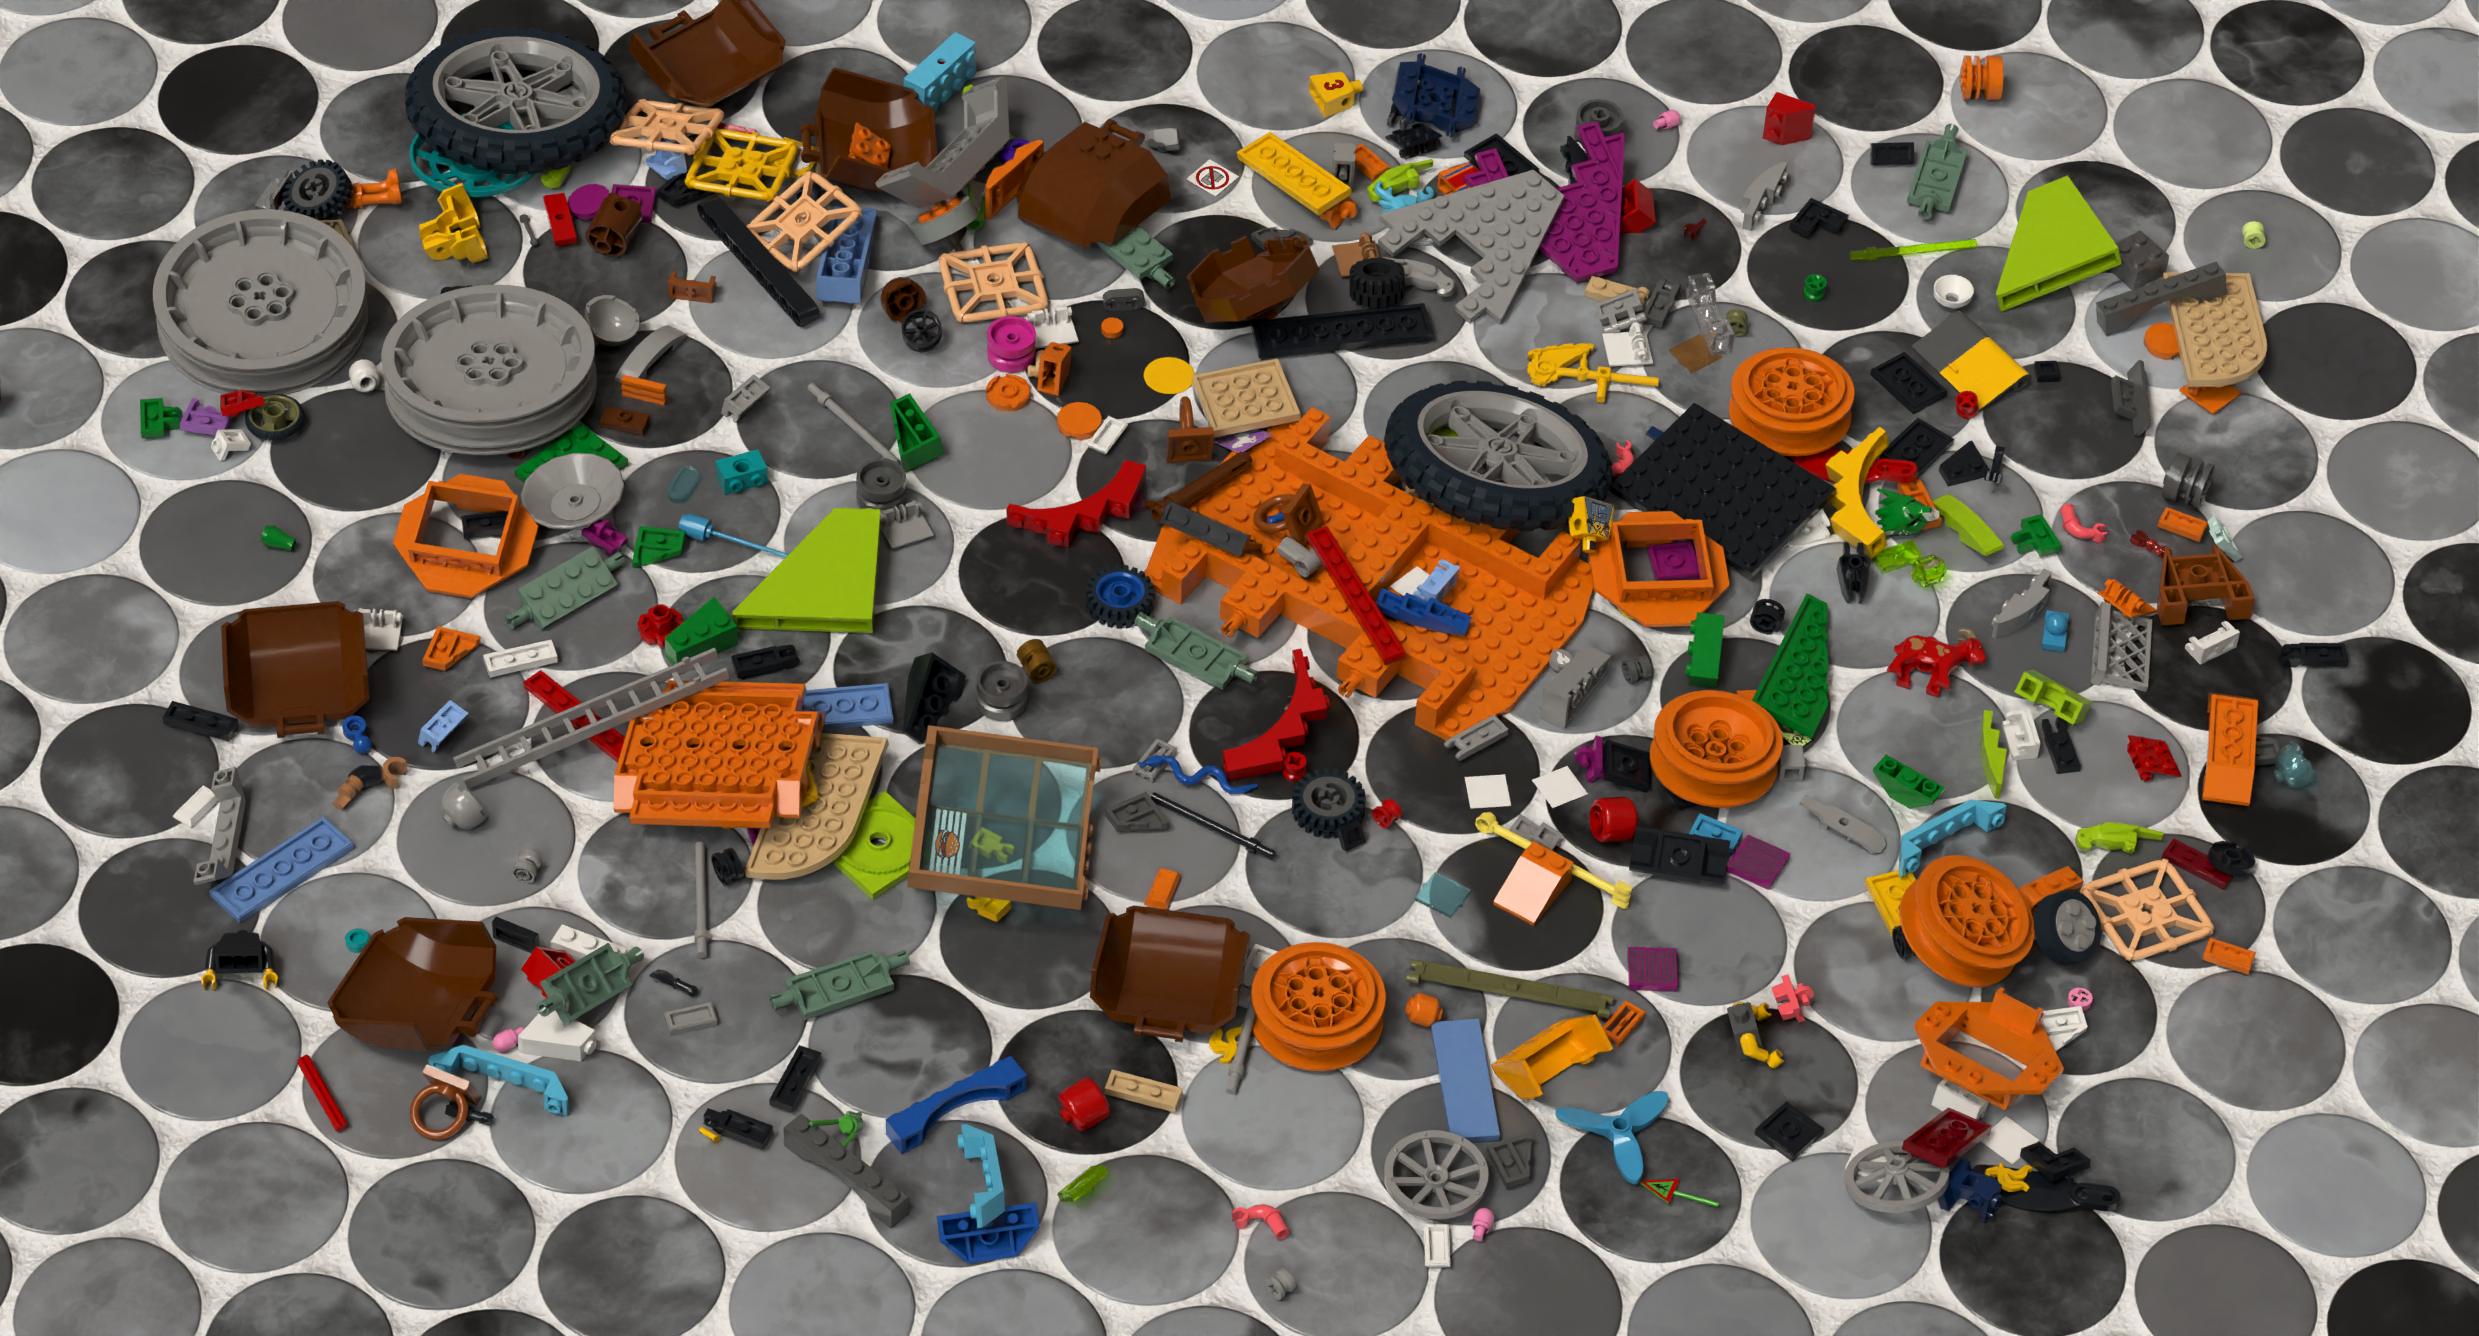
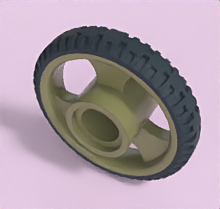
[245,394,304,441]

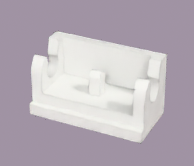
[1786,508,1831,549]
[2185,621,2240,665]
[2002,708,2040,761]
[1931,1079,1989,1120]

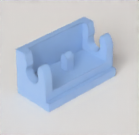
[646,138,687,180]
[1413,559,1460,602]
[418,700,469,752]

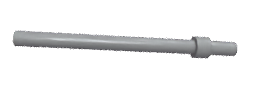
[807,383,901,464]
[694,842,709,958]
[1226,967,1260,1094]

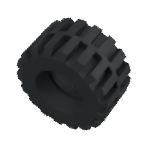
[1349,258,1405,308]

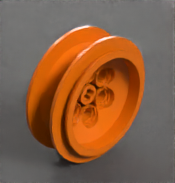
[1729,347,1854,456]
[1649,690,1783,808]
[1899,855,2035,988]
[1251,942,1386,1071]

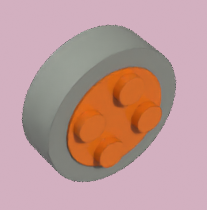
[911,196,978,252]

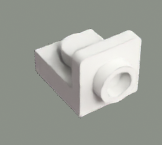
[211,429,251,461]

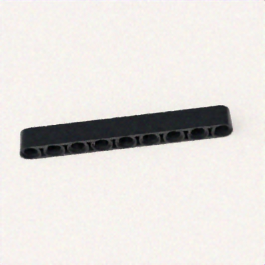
[697,196,820,327]

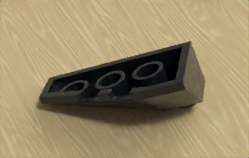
[903,652,966,744]

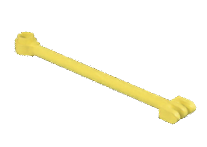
[1475,812,1632,909]

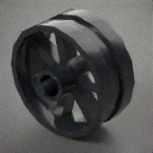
[902,309,942,352]

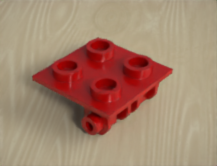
[2127,735,2182,782]

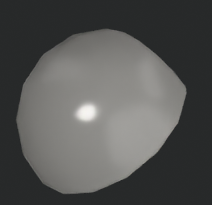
[585,295,640,347]

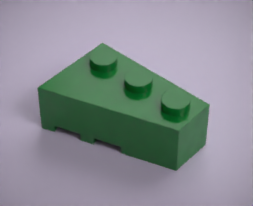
[890,393,944,472]
[665,596,738,665]
[1685,612,1725,688]

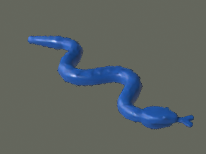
[1138,755,1258,794]

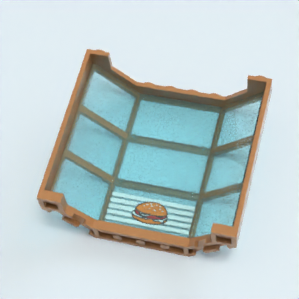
[907,725,1102,910]

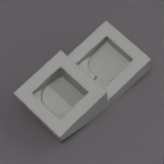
[1509,814,1563,851]

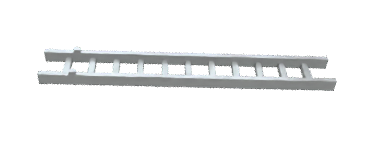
[453,648,730,789]

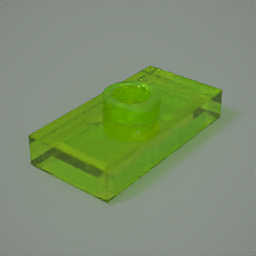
[1872,540,1923,574]
[1057,1165,1109,1202]

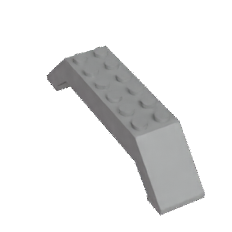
[875,76,1010,209]

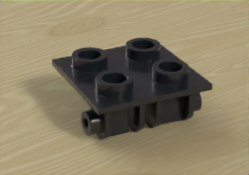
[1385,123,1442,159]

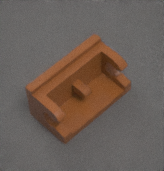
[668,271,717,303]

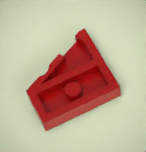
[220,389,265,417]

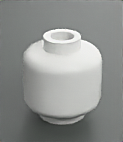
[349,360,380,393]

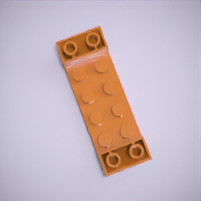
[2202,692,2258,806]

